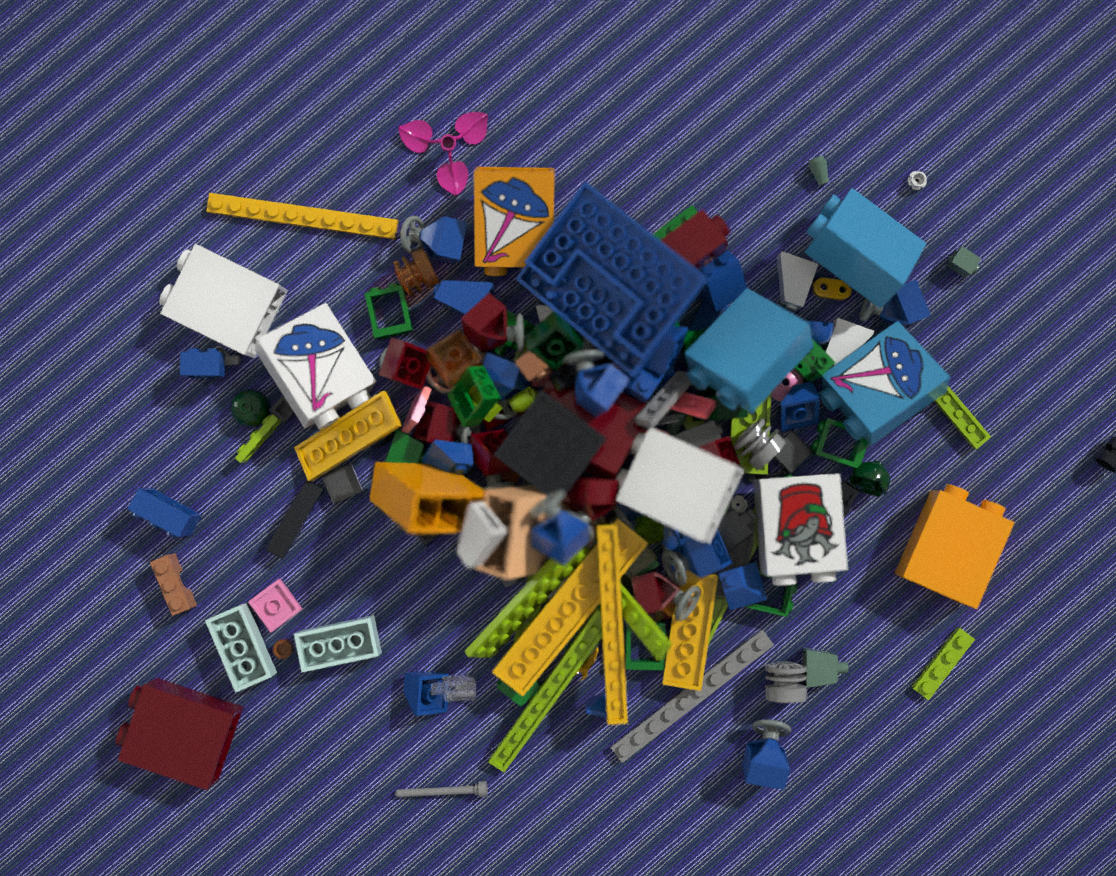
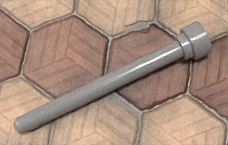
[395,781,488,797]

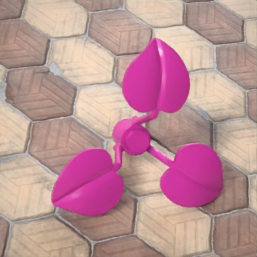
[398,112,488,196]

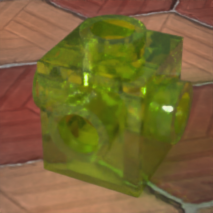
[634,515,664,545]

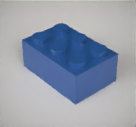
[127,488,202,538]

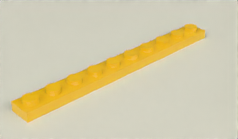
[207,193,398,240]
[596,524,628,725]

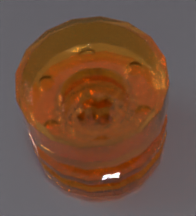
[393,247,440,298]

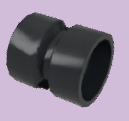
[1094,437,1116,473]

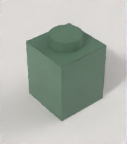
[946,246,981,278]

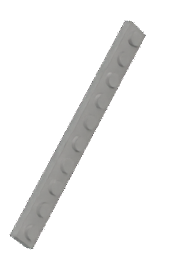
[610,629,774,763]

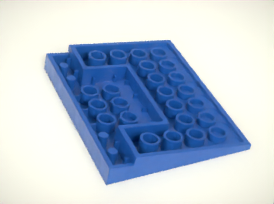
[516,181,708,378]

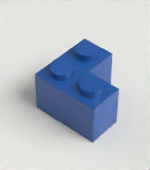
[180,348,225,379]

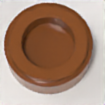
[273,639,293,659]

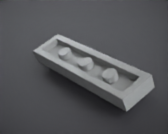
[635,371,692,428]

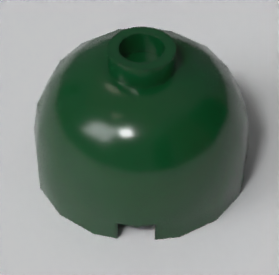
[231,389,271,427]
[849,461,890,497]

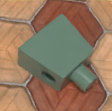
[802,647,848,687]

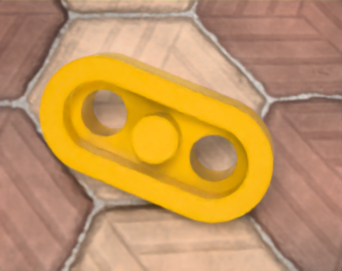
[812,278,852,301]

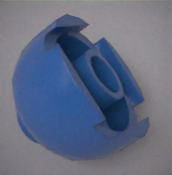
[805,320,834,345]

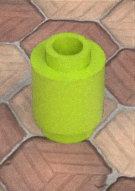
[509,387,538,413]

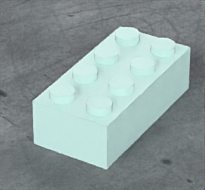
[205,603,277,693]
[294,615,382,672]

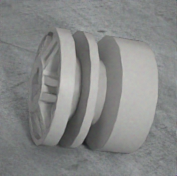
[733,418,786,470]
[765,661,807,703]

